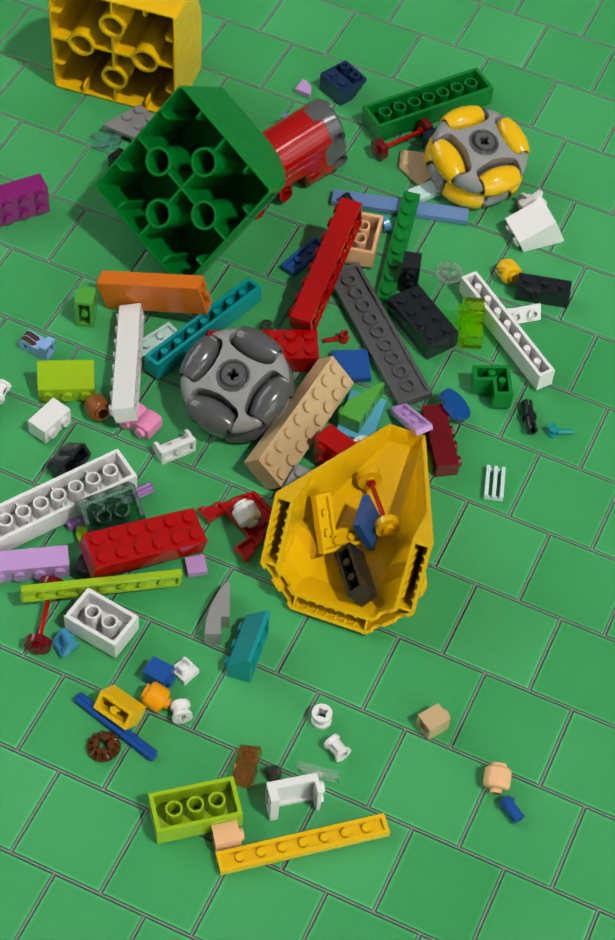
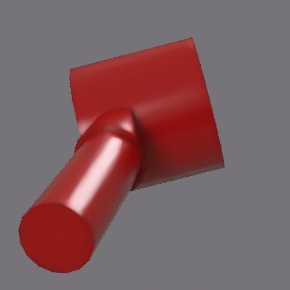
[324,330,350,344]

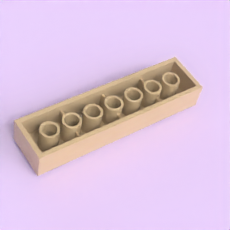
[244,356,354,490]

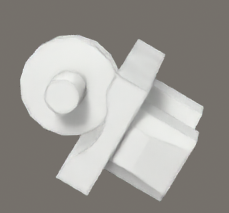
[517,189,547,210]

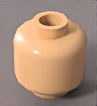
[483,762,512,795]

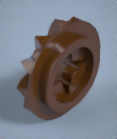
[87,730,121,762]

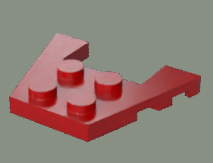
[197,491,272,563]

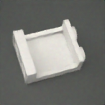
[265,772,325,821]

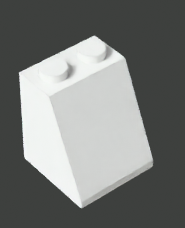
[505,198,564,252]

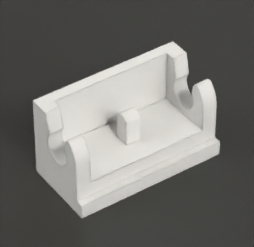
[152,429,196,465]

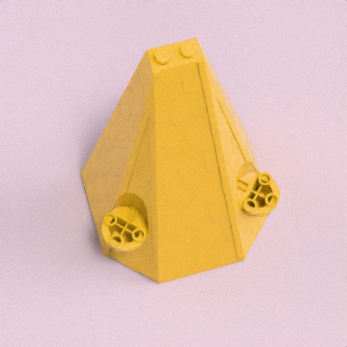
[260,424,434,635]

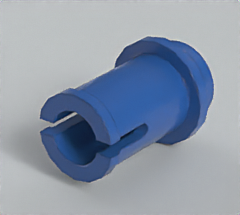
[499,795,525,824]

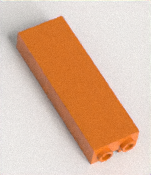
[96,270,212,315]

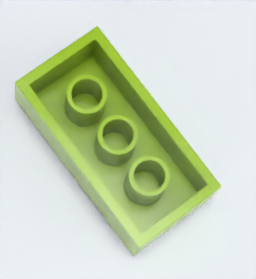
[148,776,243,844]

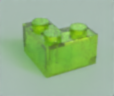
[456,297,485,349]

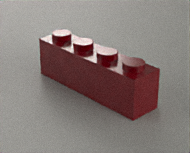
[421,404,462,477]

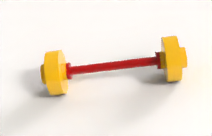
[356,467,401,538]

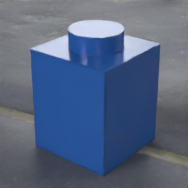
[142,656,176,688]

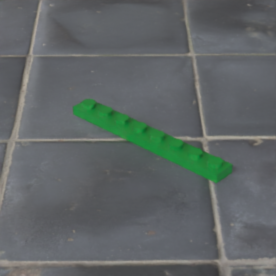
[377,191,421,303]

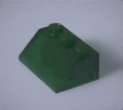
[74,481,146,533]

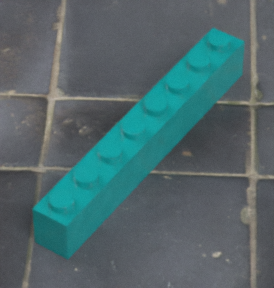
[144,277,261,380]

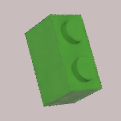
[74,286,98,328]

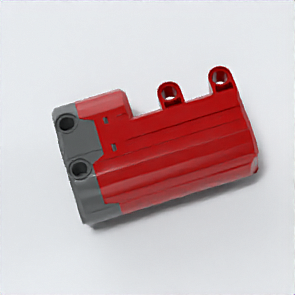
[255,98,348,219]

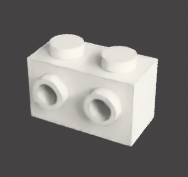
[28,398,71,444]

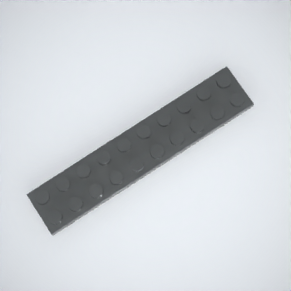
[333,262,432,405]

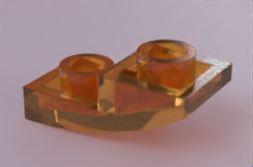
[232,744,262,787]

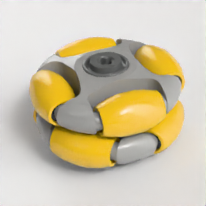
[424,105,530,209]

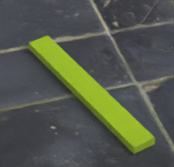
[20,569,183,603]

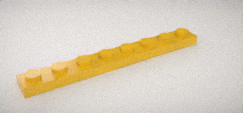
[215,813,390,875]

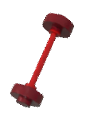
[371,117,433,161]
[24,575,63,654]

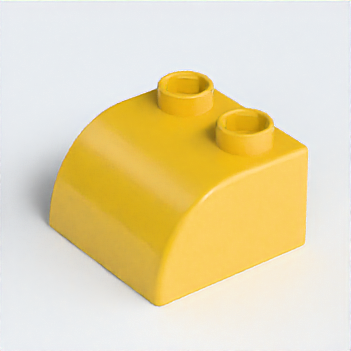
[48,0,202,113]

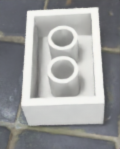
[64,588,139,658]

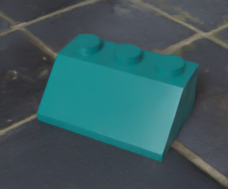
[224,610,270,683]

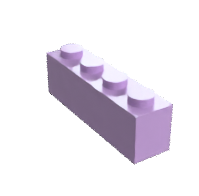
[0,545,70,584]

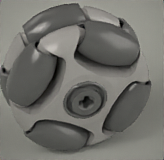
[179,326,295,444]

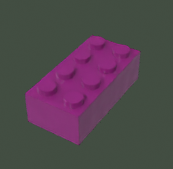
[0,173,50,227]

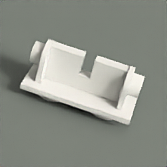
[506,303,541,324]

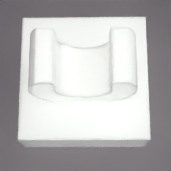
[173,657,199,686]

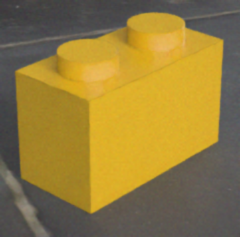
[93,685,147,730]

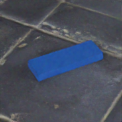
[280,236,322,278]

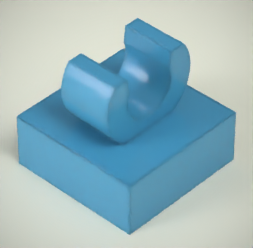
[52,628,80,658]

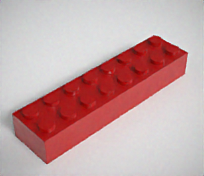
[288,197,362,330]

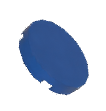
[440,388,471,422]

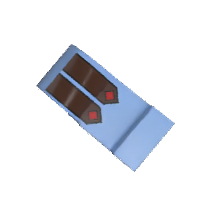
[18,330,56,360]

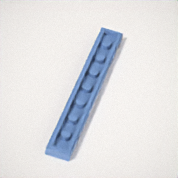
[331,189,469,225]

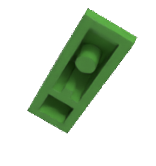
[337,382,385,433]

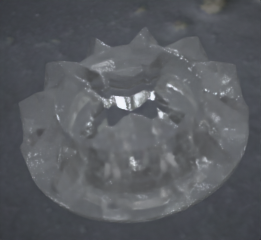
[436,260,464,284]

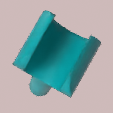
[546,423,574,438]

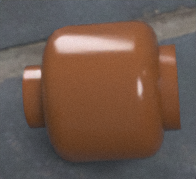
[84,394,110,422]

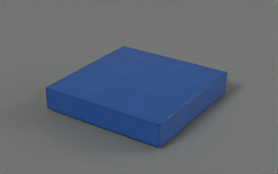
[331,349,371,382]
[353,495,381,551]

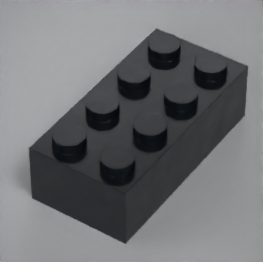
[387,284,459,360]

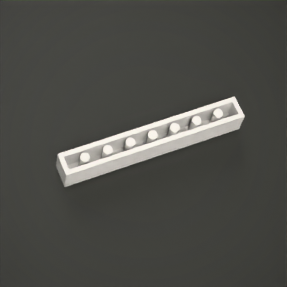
[459,271,555,390]
[109,303,145,423]

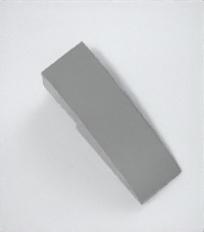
[204,582,230,645]

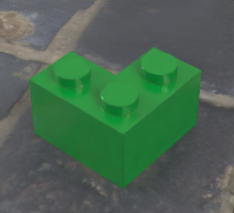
[470,365,513,408]

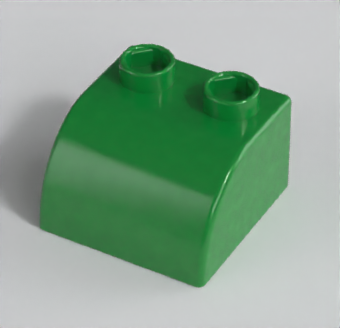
[96,85,286,276]

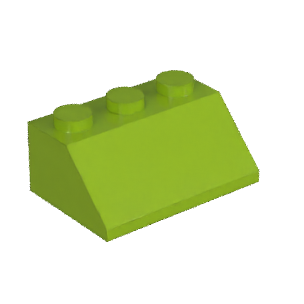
[37,360,96,402]

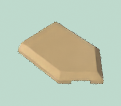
[399,150,431,186]

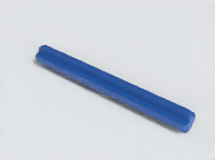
[74,692,158,761]

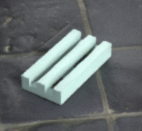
[483,465,506,502]

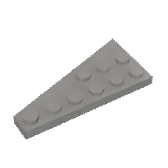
[102,104,154,141]

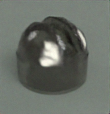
[259,319,274,330]
[263,765,282,782]

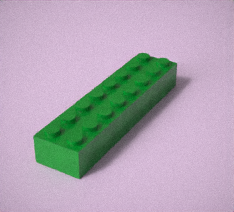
[361,67,494,139]

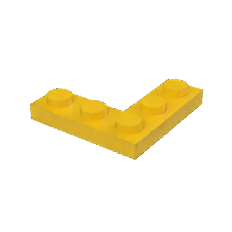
[310,491,362,555]

